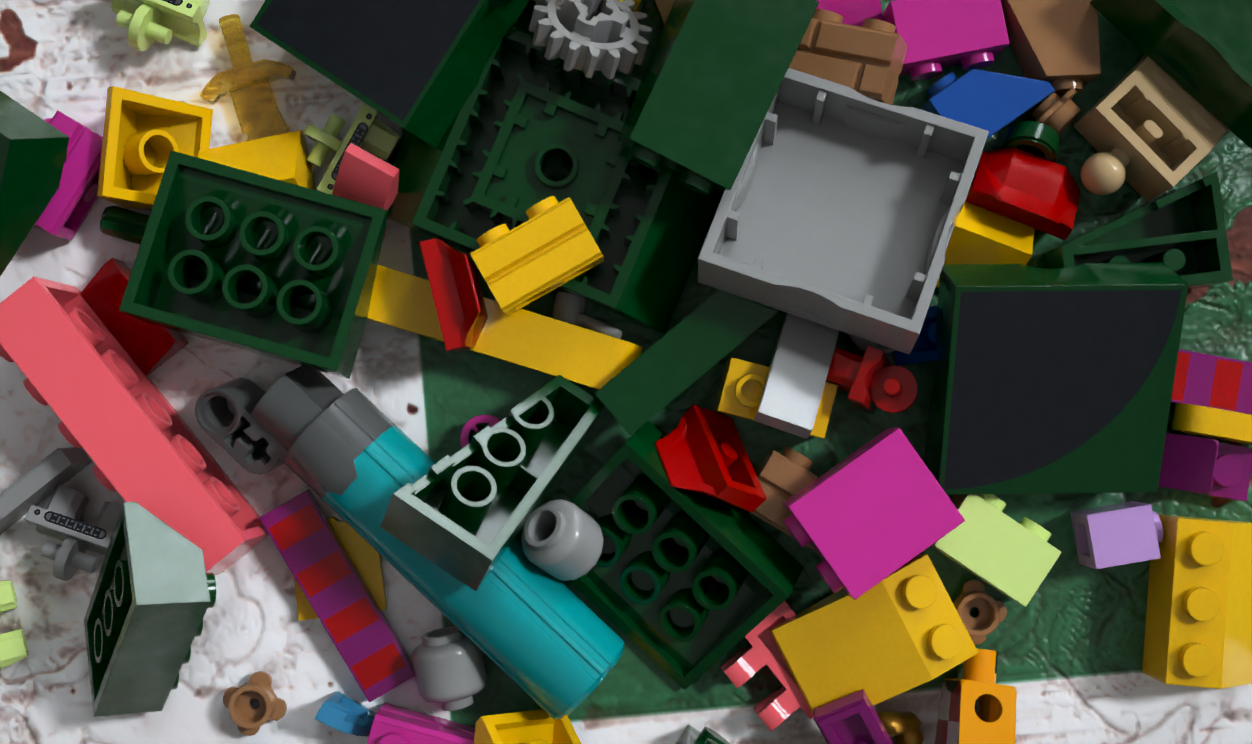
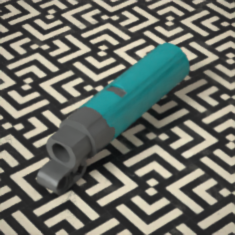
[195,366,624,719]

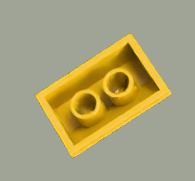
[1142,514,1252,689]

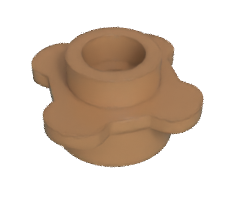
[1031,88,1082,135]
[953,580,1007,645]
[223,671,287,736]

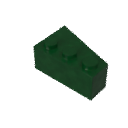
[1042,171,1233,289]

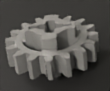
[529,0,652,79]

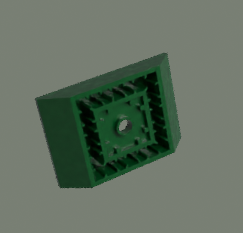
[387,28,724,334]

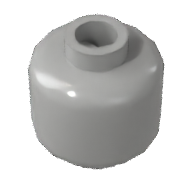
[521,499,604,581]
[412,626,488,711]

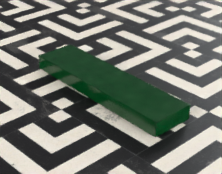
[595,290,780,436]

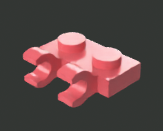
[720,601,813,731]

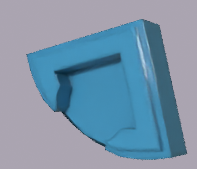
[314,691,376,736]

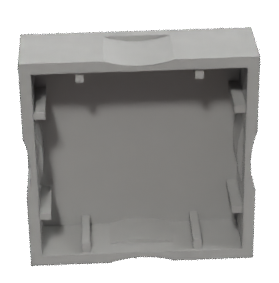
[698,68,989,355]

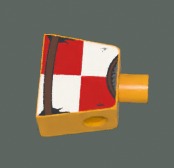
[935,648,1017,744]

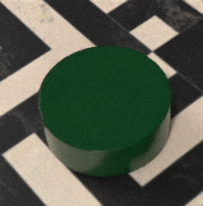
[1002,121,1061,162]

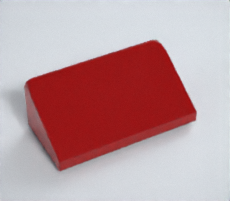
[80,258,189,376]

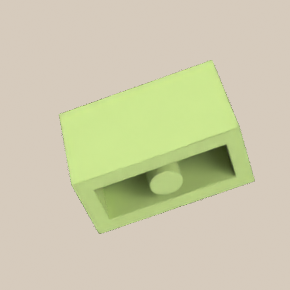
[931,494,1062,607]

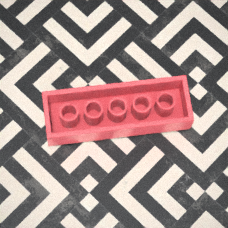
[0,276,269,575]

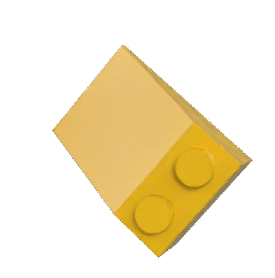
[769,554,979,717]

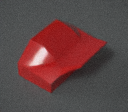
[965,147,1081,240]
[419,238,488,354]
[655,404,767,512]

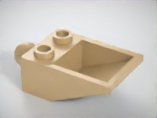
[1073,55,1229,201]

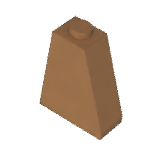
[1001,0,1101,96]

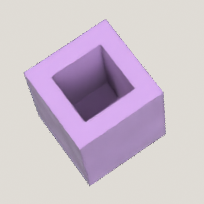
[1070,501,1163,569]

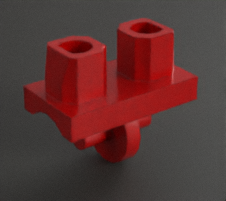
[826,346,919,415]

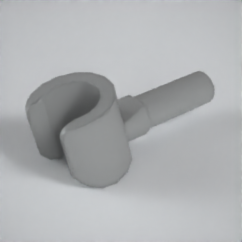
[553,292,622,339]

